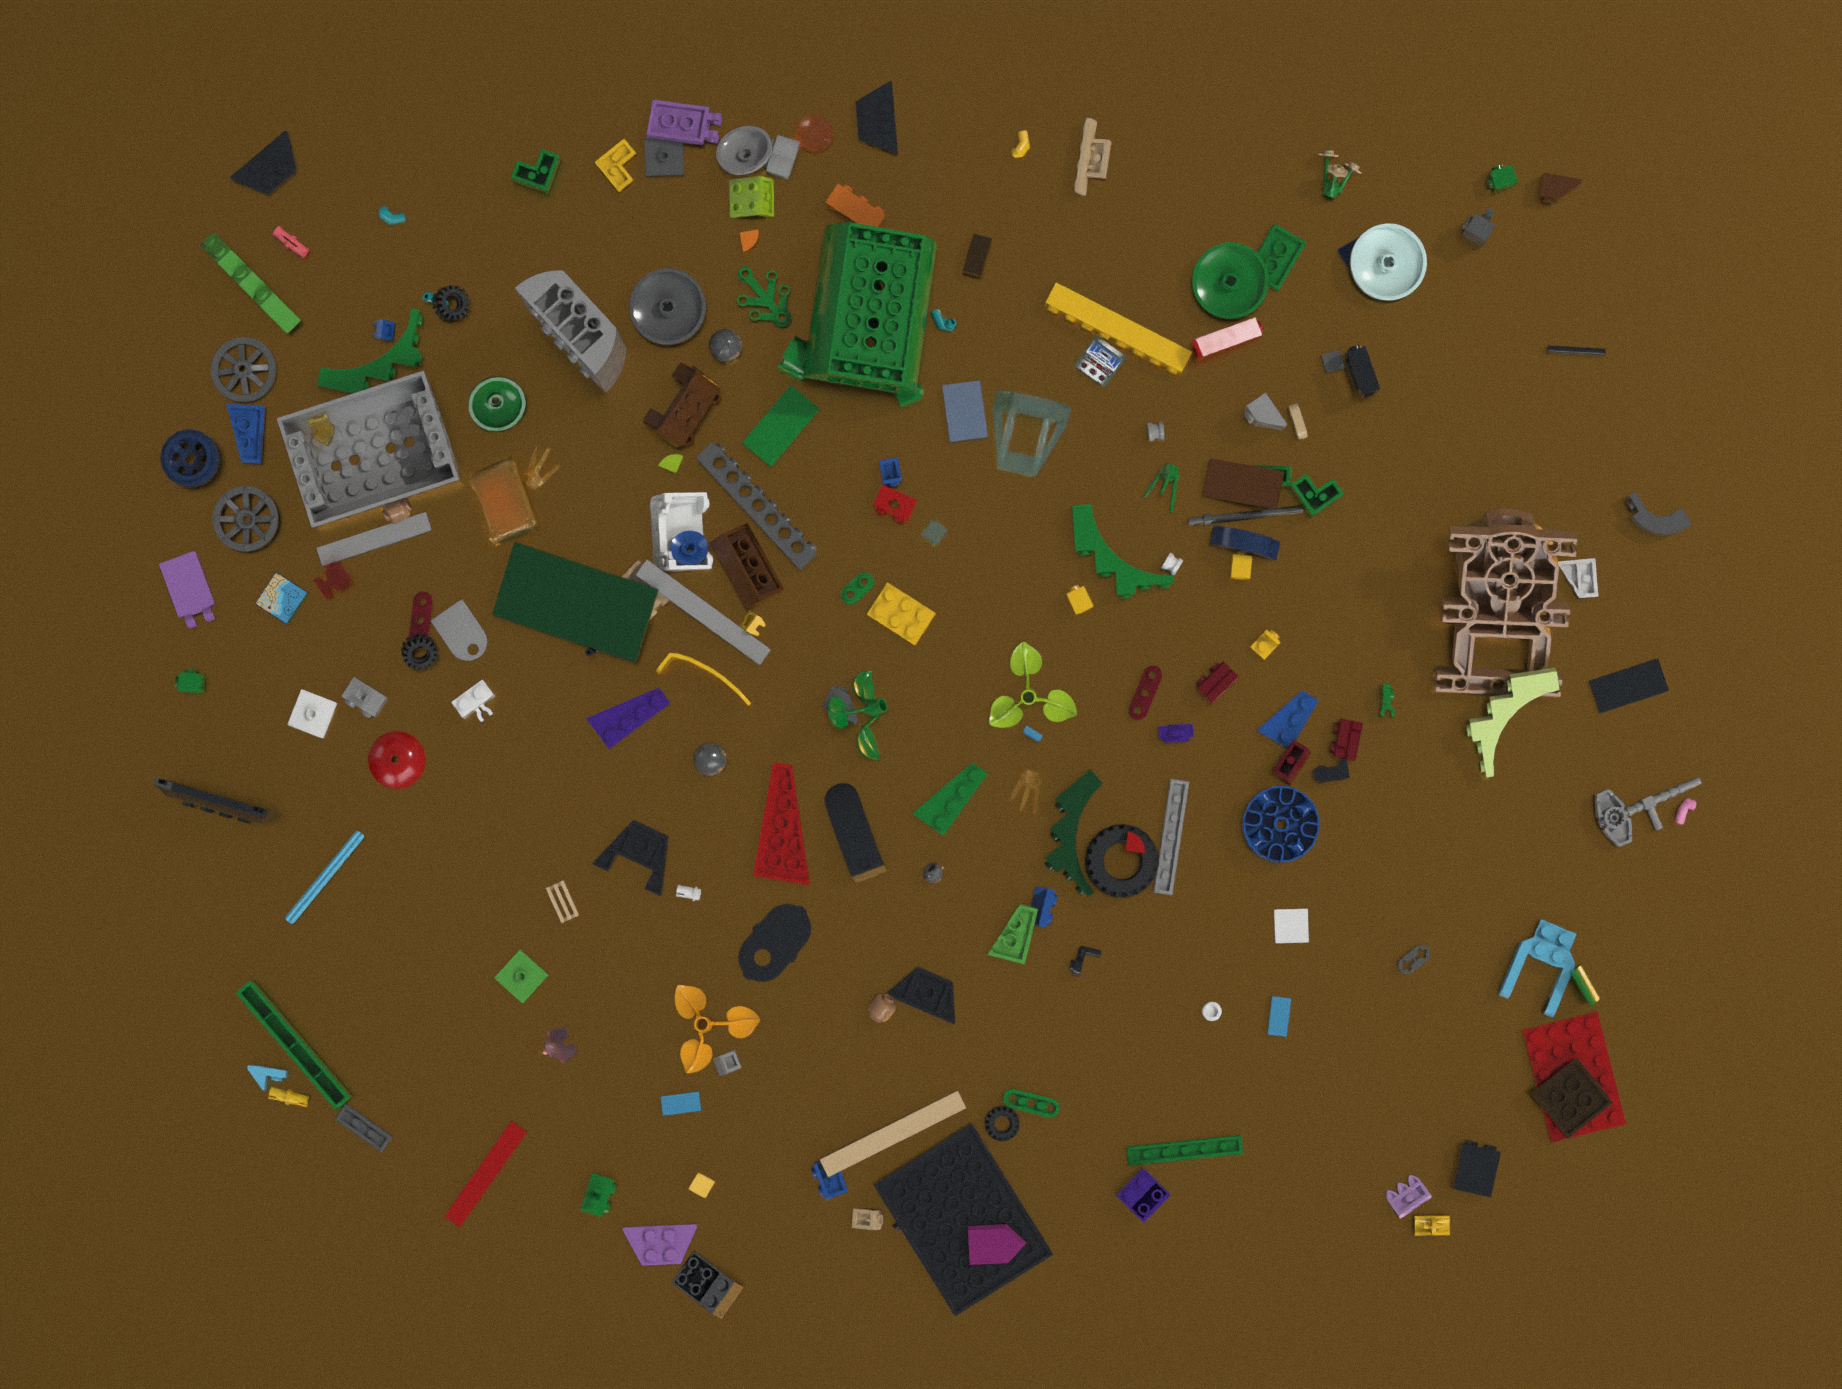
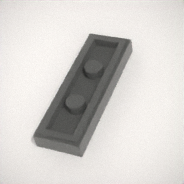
[335,1103,393,1153]

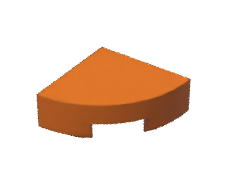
[740,229,759,252]

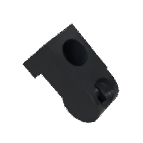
[1312,759,1350,783]

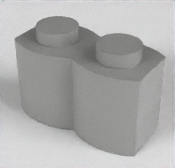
[764,135,800,180]

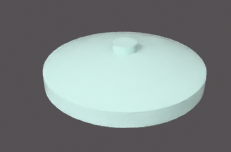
[1350,224,1427,301]

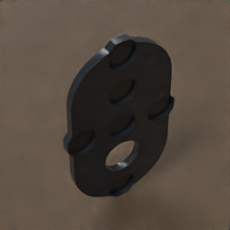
[738,904,811,982]

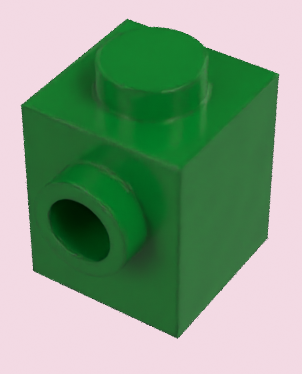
[1487,165,1518,193]
[175,669,205,694]

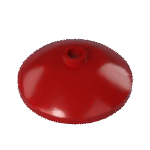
[368,731,426,789]

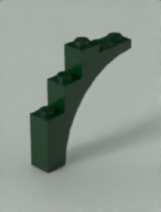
[1044,769,1103,897]

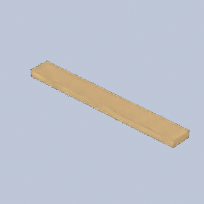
[820,1091,966,1177]

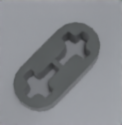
[1397,945,1430,974]

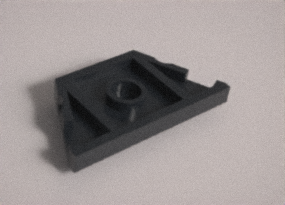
[855,81,898,155]
[230,130,298,196]
[887,967,955,1024]

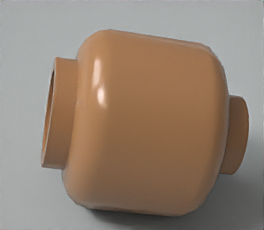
[382,498,412,524]
[867,994,896,1023]

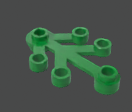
[737,266,792,327]

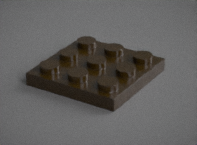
[1531,1057,1613,1139]

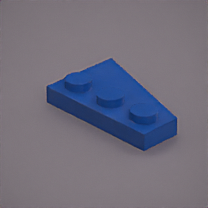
[226,404,265,464]
[1257,691,1319,748]

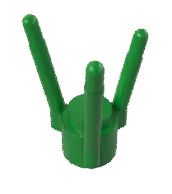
[1143,463,1180,513]

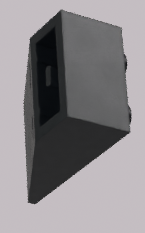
[672,1251,744,1319]

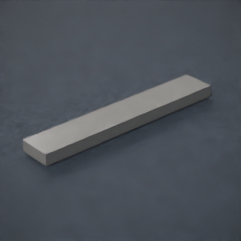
[317,512,432,567]
[1153,779,1189,895]

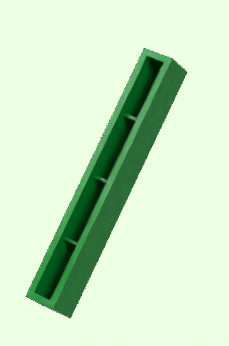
[236,980,353,1110]

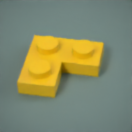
[595,139,636,192]

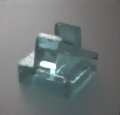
[922,519,948,546]

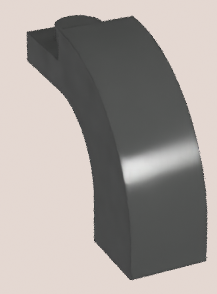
[1626,491,1692,536]

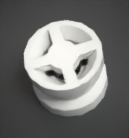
[1161,552,1183,576]

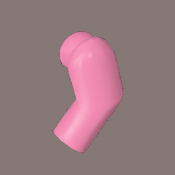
[1675,798,1697,824]

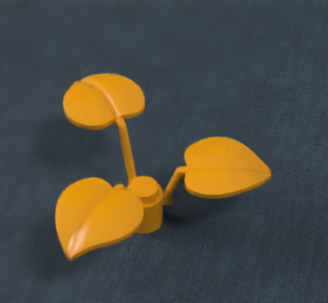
[675,985,760,1073]

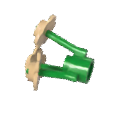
[1318,148,1362,198]

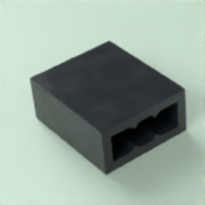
[1451,1140,1501,1197]

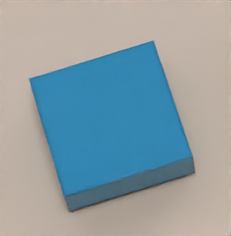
[1023,726,1043,743]

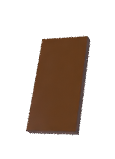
[1203,458,1285,510]

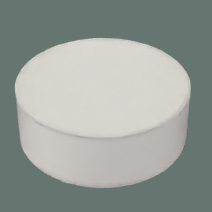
[1202,1002,1222,1021]

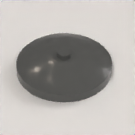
[629,268,706,345]

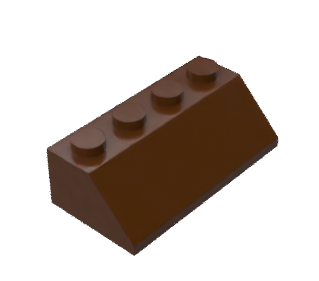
[709,523,784,609]

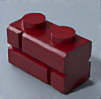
[1196,661,1240,705]
[1329,718,1363,761]
[1273,740,1311,786]

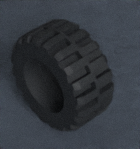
[1085,824,1159,898]

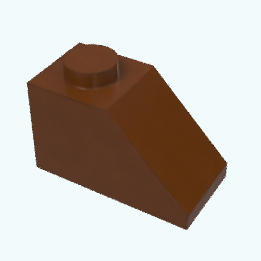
[1538,173,1582,203]

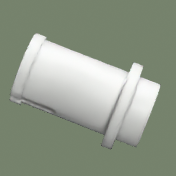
[676,884,701,901]

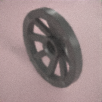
[211,337,277,403]
[213,486,279,552]

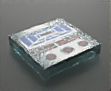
[1074,335,1127,388]

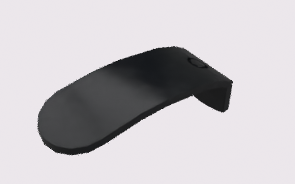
[825,783,888,883]

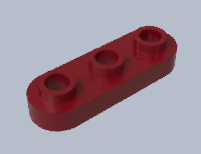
[409,592,433,649]
[1128,666,1162,720]

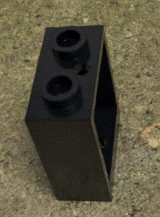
[1344,344,1380,400]

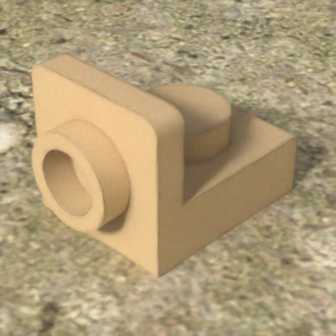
[852,1208,884,1230]

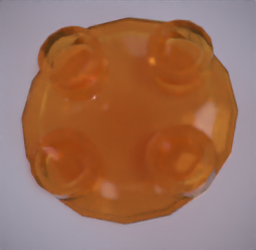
[796,114,834,153]

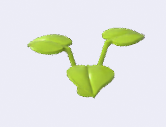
[989,642,1077,728]

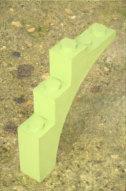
[1466,668,1560,778]

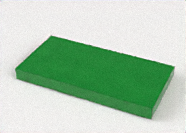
[742,385,820,467]

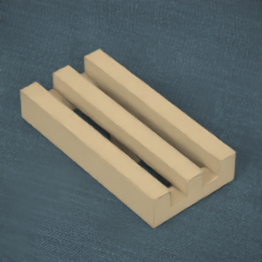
[546,880,579,923]

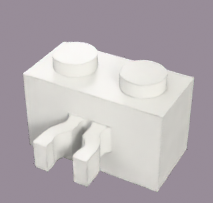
[451,680,495,722]

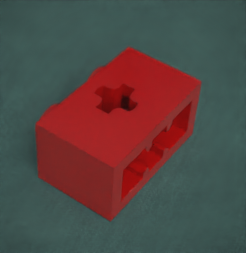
[873,484,917,524]

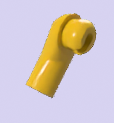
[1011,131,1030,158]

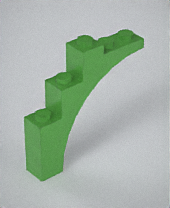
[200,232,301,334]

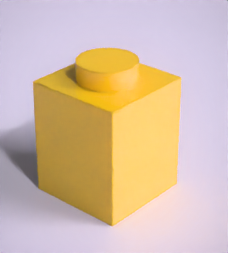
[1230,551,1252,580]
[1066,585,1094,616]

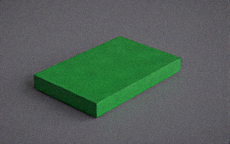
[1257,223,1307,292]

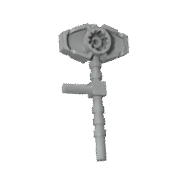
[1595,777,1702,847]

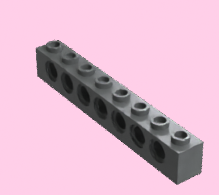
[696,442,817,571]

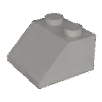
[1243,393,1287,431]

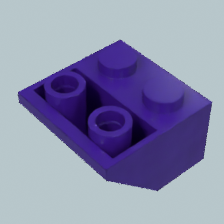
[1115,1167,1170,1222]

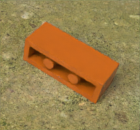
[825,184,886,227]

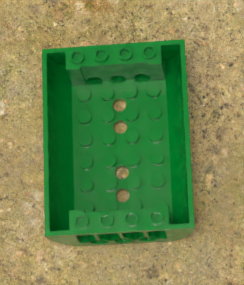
[802,222,937,396]

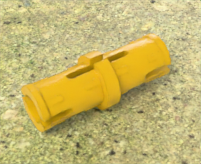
[268,1087,309,1108]

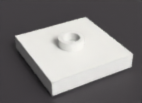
[287,689,338,739]

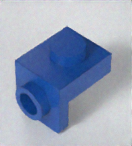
[879,457,902,487]

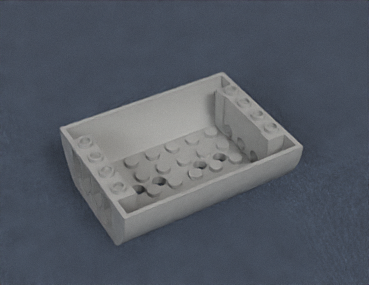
[515,270,626,393]
[277,371,460,528]

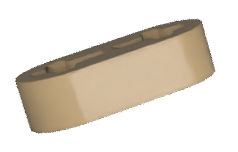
[1288,403,1308,440]

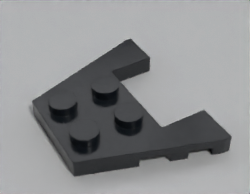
[593,820,669,896]

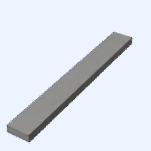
[635,560,771,665]

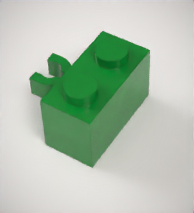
[580,1172,617,1217]

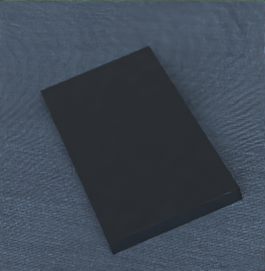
[1589,658,1669,713]

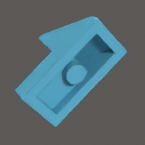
[248,1065,289,1091]

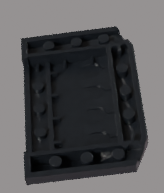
[154,778,277,824]

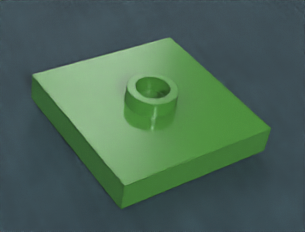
[494,949,549,1004]

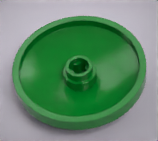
[1192,242,1269,319]

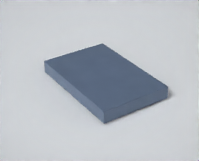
[942,380,988,443]

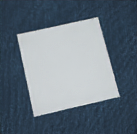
[1274,909,1309,943]

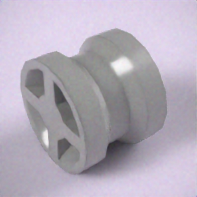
[1147,421,1165,442]

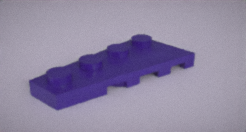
[586,688,670,749]

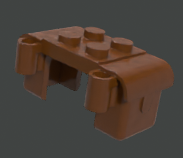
[643,363,720,447]

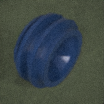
[160,429,220,488]

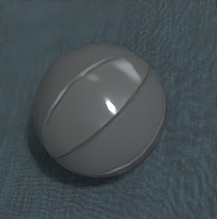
[709,329,742,362]
[693,742,727,776]

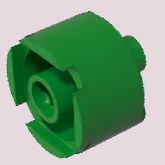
[777,335,807,380]

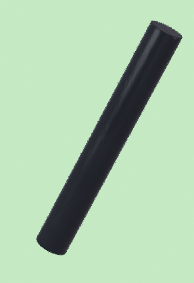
[1547,345,1606,356]

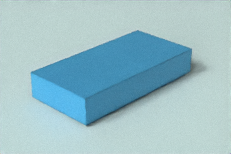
[1267,996,1291,1037]
[661,1091,702,1116]

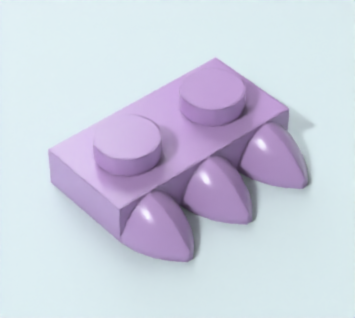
[1386,1175,1432,1219]

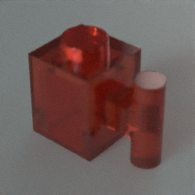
[314,561,355,599]

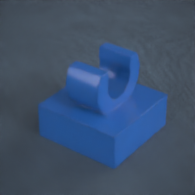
[372,319,395,341]

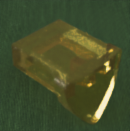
[308,413,335,446]

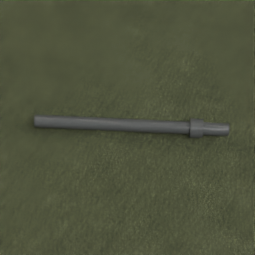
[1188,505,1303,526]

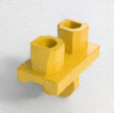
[1414,1215,1450,1236]

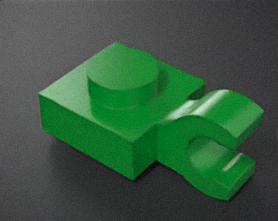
[1380,684,1395,717]

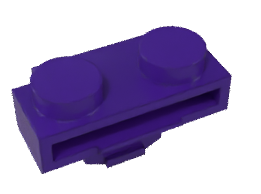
[1158,724,1194,743]

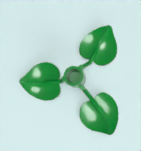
[827,671,888,760]

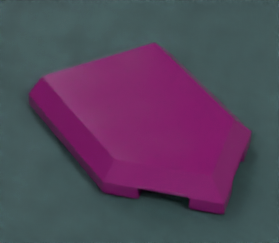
[968,1224,1027,1265]

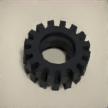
[432,285,470,321]
[401,633,437,671]
[985,1106,1020,1142]

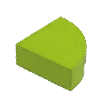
[658,454,684,474]

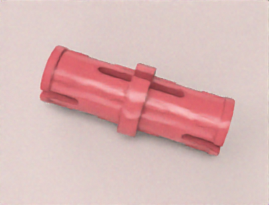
[272,226,310,259]

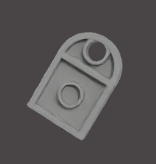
[431,599,488,661]

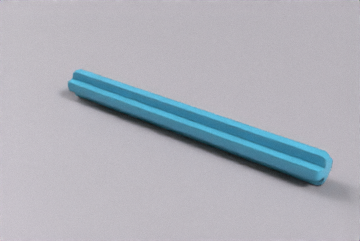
[285,830,364,924]

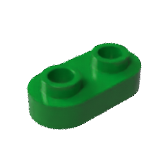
[841,572,874,605]

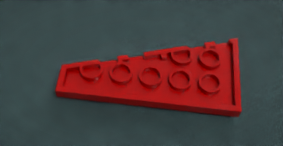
[753,762,810,886]

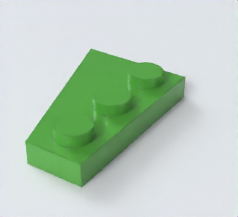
[988,903,1039,965]

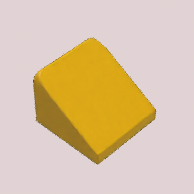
[689,1172,715,1198]

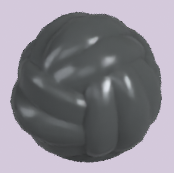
[923,863,943,883]

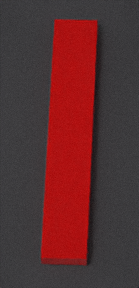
[444,1121,527,1227]

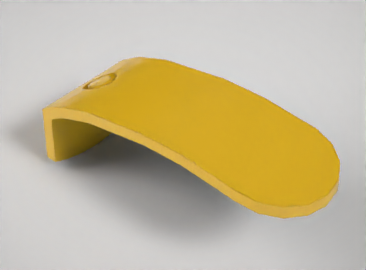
[656,653,751,706]

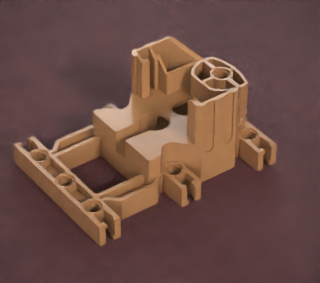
[1434,508,1578,697]

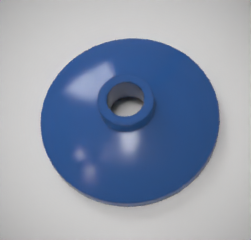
[670,531,708,565]

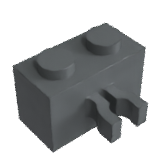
[1461,208,1496,247]

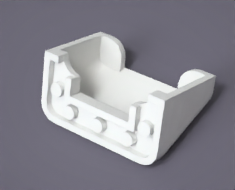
[650,492,713,572]

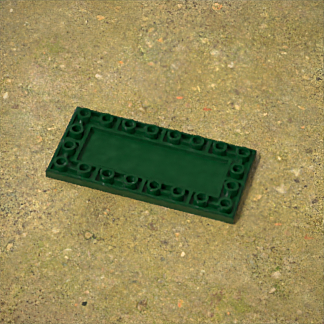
[492,542,659,663]

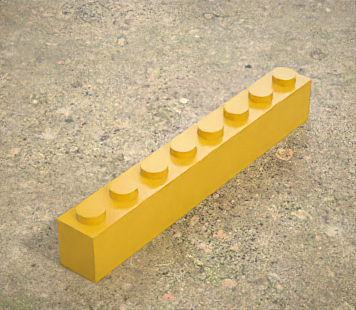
[1045,283,1192,375]

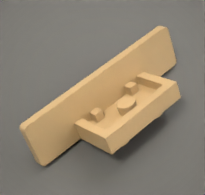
[1074,118,1112,196]

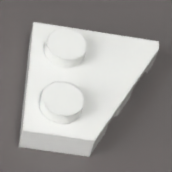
[1558,558,1599,598]

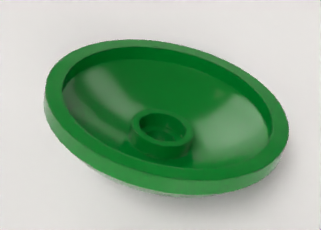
[468,376,526,431]

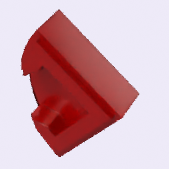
[1125,832,1145,853]

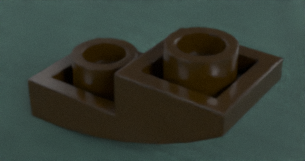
[963,234,992,277]

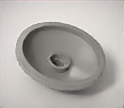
[716,126,772,175]

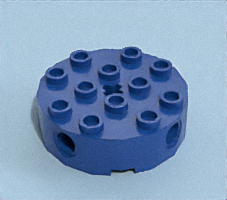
[1242,786,1319,862]

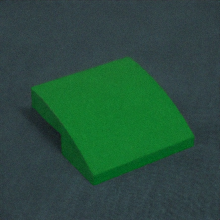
[1570,964,1601,1006]

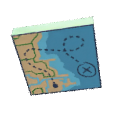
[255,572,308,625]

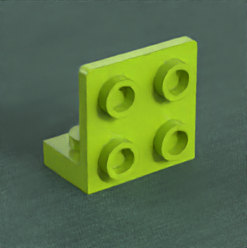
[729,176,774,218]

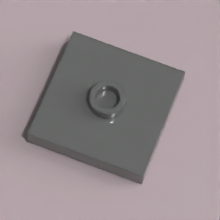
[645,138,684,177]

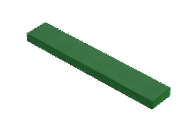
[1126,1135,1243,1166]

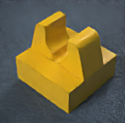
[739,611,765,636]

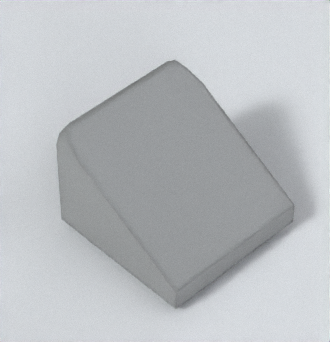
[713,1050,741,1076]

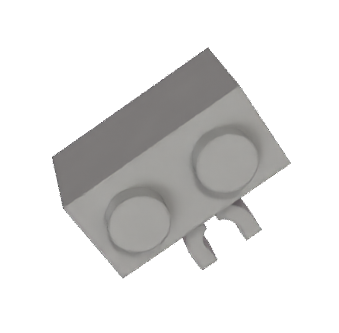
[341,677,388,718]

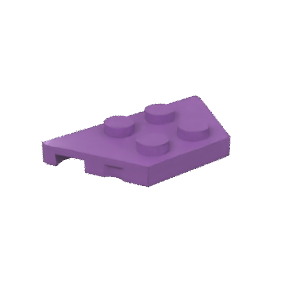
[623,1224,697,1266]

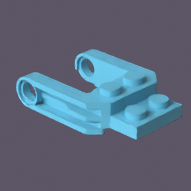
[1498,919,1577,1018]

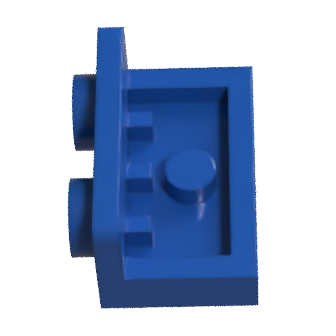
[1031,886,1058,928]
[811,1161,848,1200]

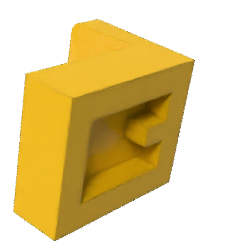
[1250,629,1281,660]

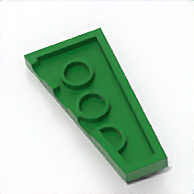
[912,762,988,836]

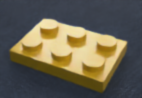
[867,582,936,645]

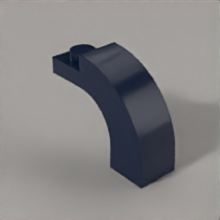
[1210,525,1280,560]

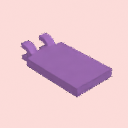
[647,100,722,145]
[159,551,216,629]

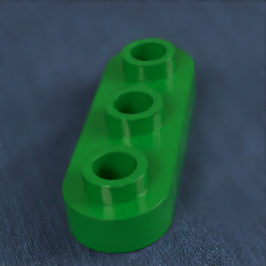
[1003,1089,1060,1118]

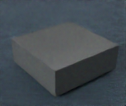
[1321,350,1345,374]

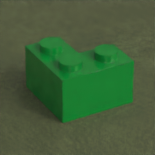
[511,149,561,194]
[1289,474,1344,518]

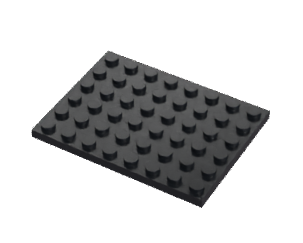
[873,1123,1053,1316]

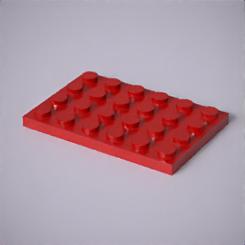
[1522,1011,1626,1143]

